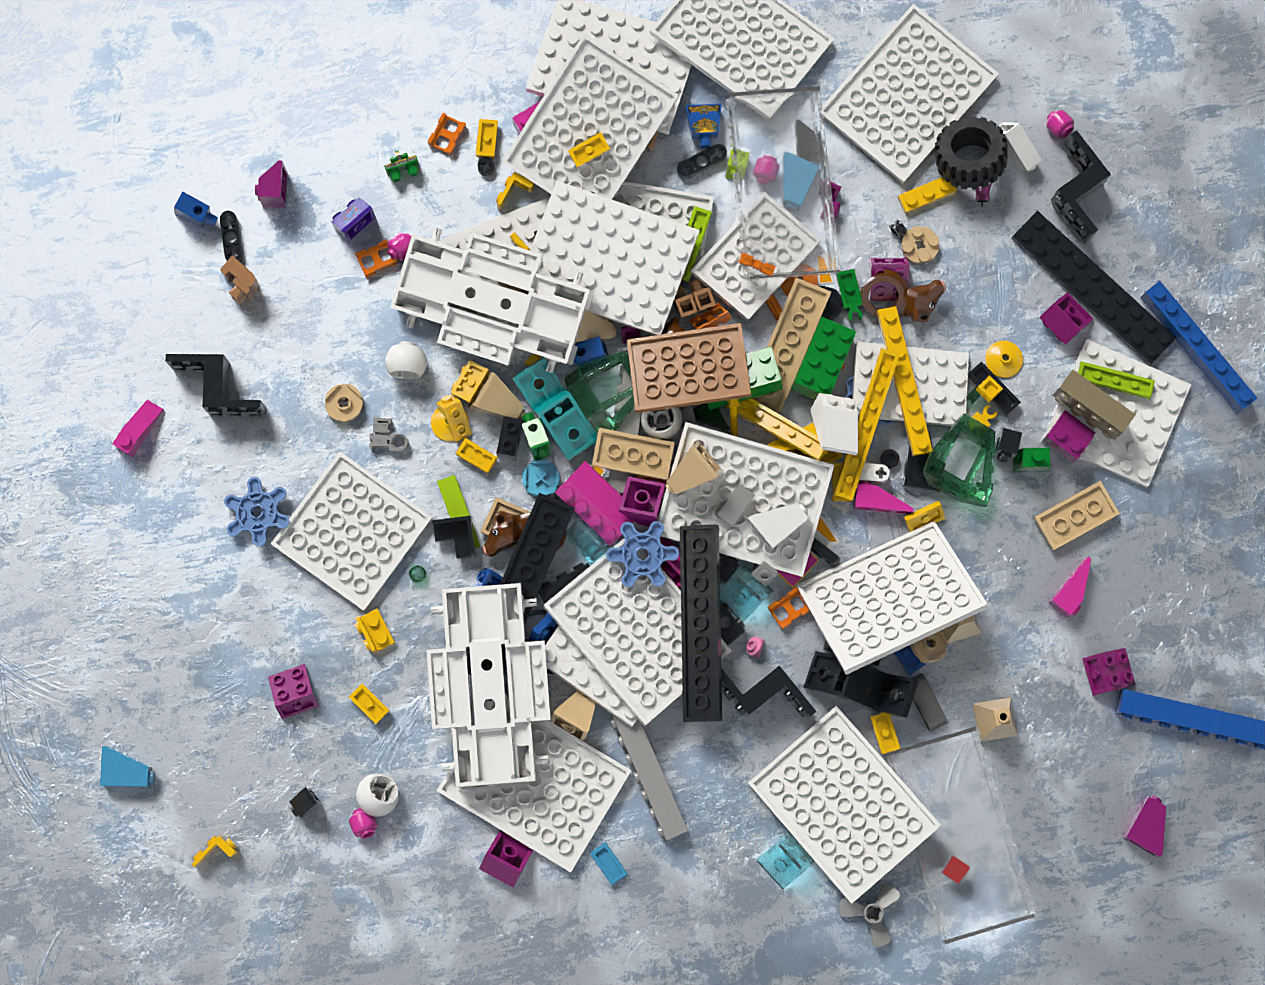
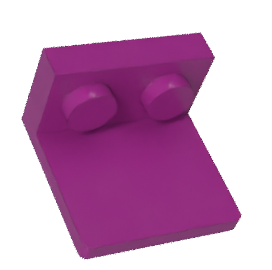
[869,258,910,301]
[1082,648,1135,696]
[268,664,319,719]

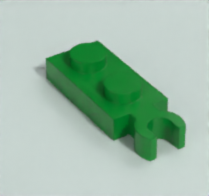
[835,269,863,322]

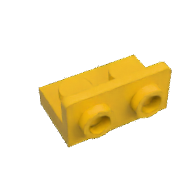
[450,360,490,404]
[355,608,395,654]

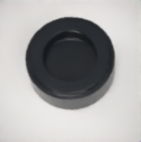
[880,449,900,469]

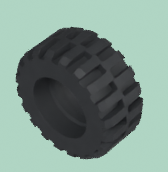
[935,116,1008,190]

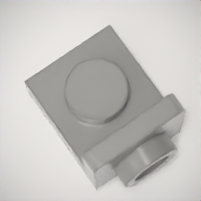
[751,561,778,587]

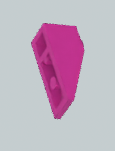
[112,399,164,458]
[853,481,913,514]
[1049,556,1091,617]

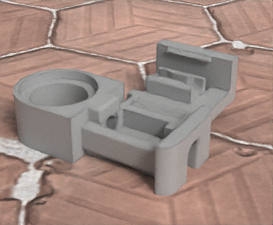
[369,418,408,451]

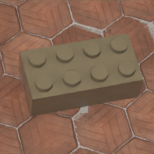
[1052,369,1136,440]

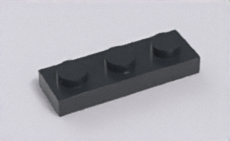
[968,361,1021,416]

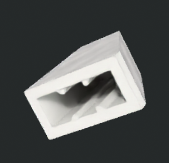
[999,122,1042,172]
[746,503,809,548]

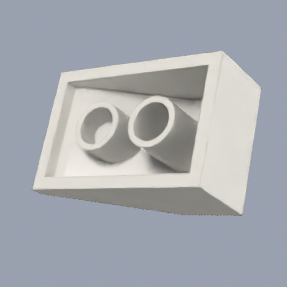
[810,393,858,455]

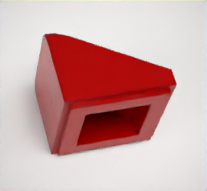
[942,856,971,884]

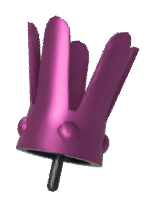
[975,182,992,207]

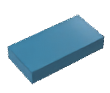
[590,842,628,885]

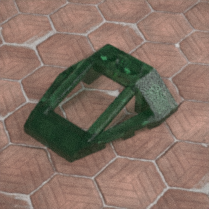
[564,350,635,432]
[923,414,996,507]

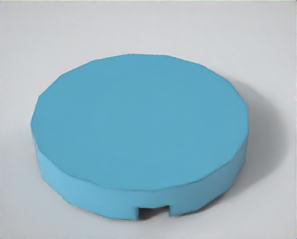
[522,459,560,497]

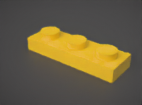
[897,177,957,214]

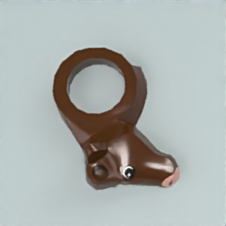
[860,269,946,323]
[482,511,567,557]

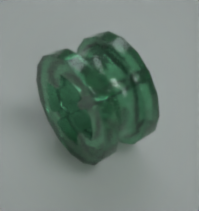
[966,386,981,405]
[409,565,426,583]

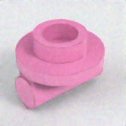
[746,637,765,659]

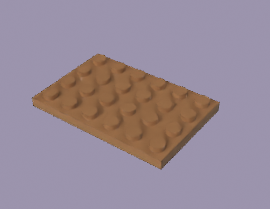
[627,323,751,413]

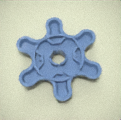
[224,477,290,547]
[606,521,679,587]

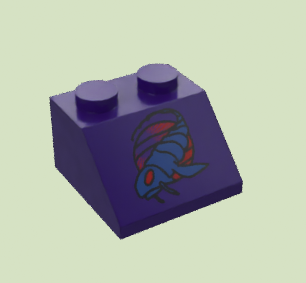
[331,197,376,243]

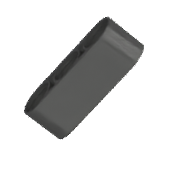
[913,673,948,732]

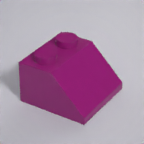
[255,160,287,208]
[1039,292,1093,345]
[1043,410,1096,463]
[619,477,666,527]
[479,830,533,888]

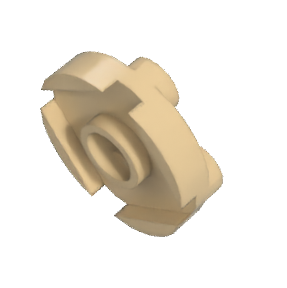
[901,226,939,265]
[325,384,364,423]
[910,630,948,663]

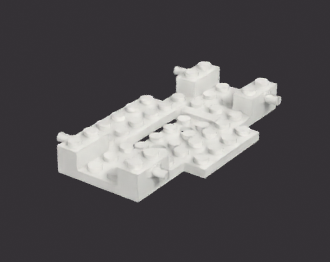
[390,228,595,373]
[426,583,551,787]

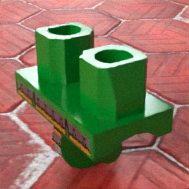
[384,150,419,183]

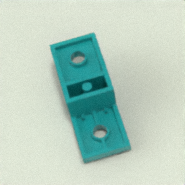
[512,357,597,461]

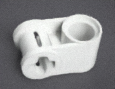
[858,462,890,484]

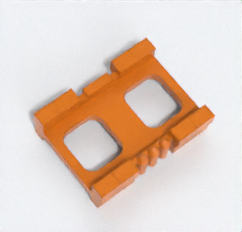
[427,112,466,156]
[355,239,398,278]
[738,252,776,276]
[689,302,732,329]
[767,587,809,629]

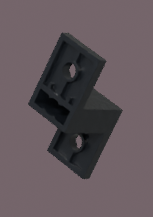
[1051,130,1111,244]
[165,354,266,418]
[803,651,919,718]
[722,665,817,719]

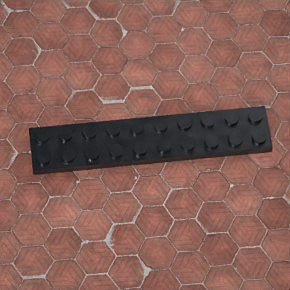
[1011,210,1176,366]
[467,492,575,675]
[680,524,723,722]

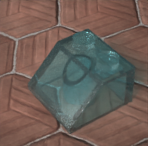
[565,518,610,561]
[720,564,774,622]
[756,831,814,890]

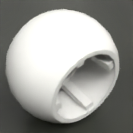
[385,341,427,379]
[641,407,683,440]
[356,773,399,817]

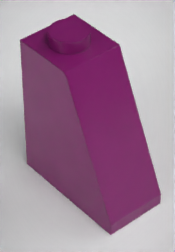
[1122,795,1166,857]

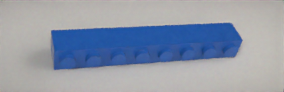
[1140,281,1257,414]
[1116,689,1265,750]

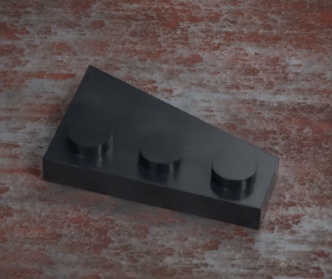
[902,432,941,493]

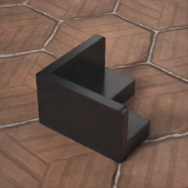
[432,516,476,559]

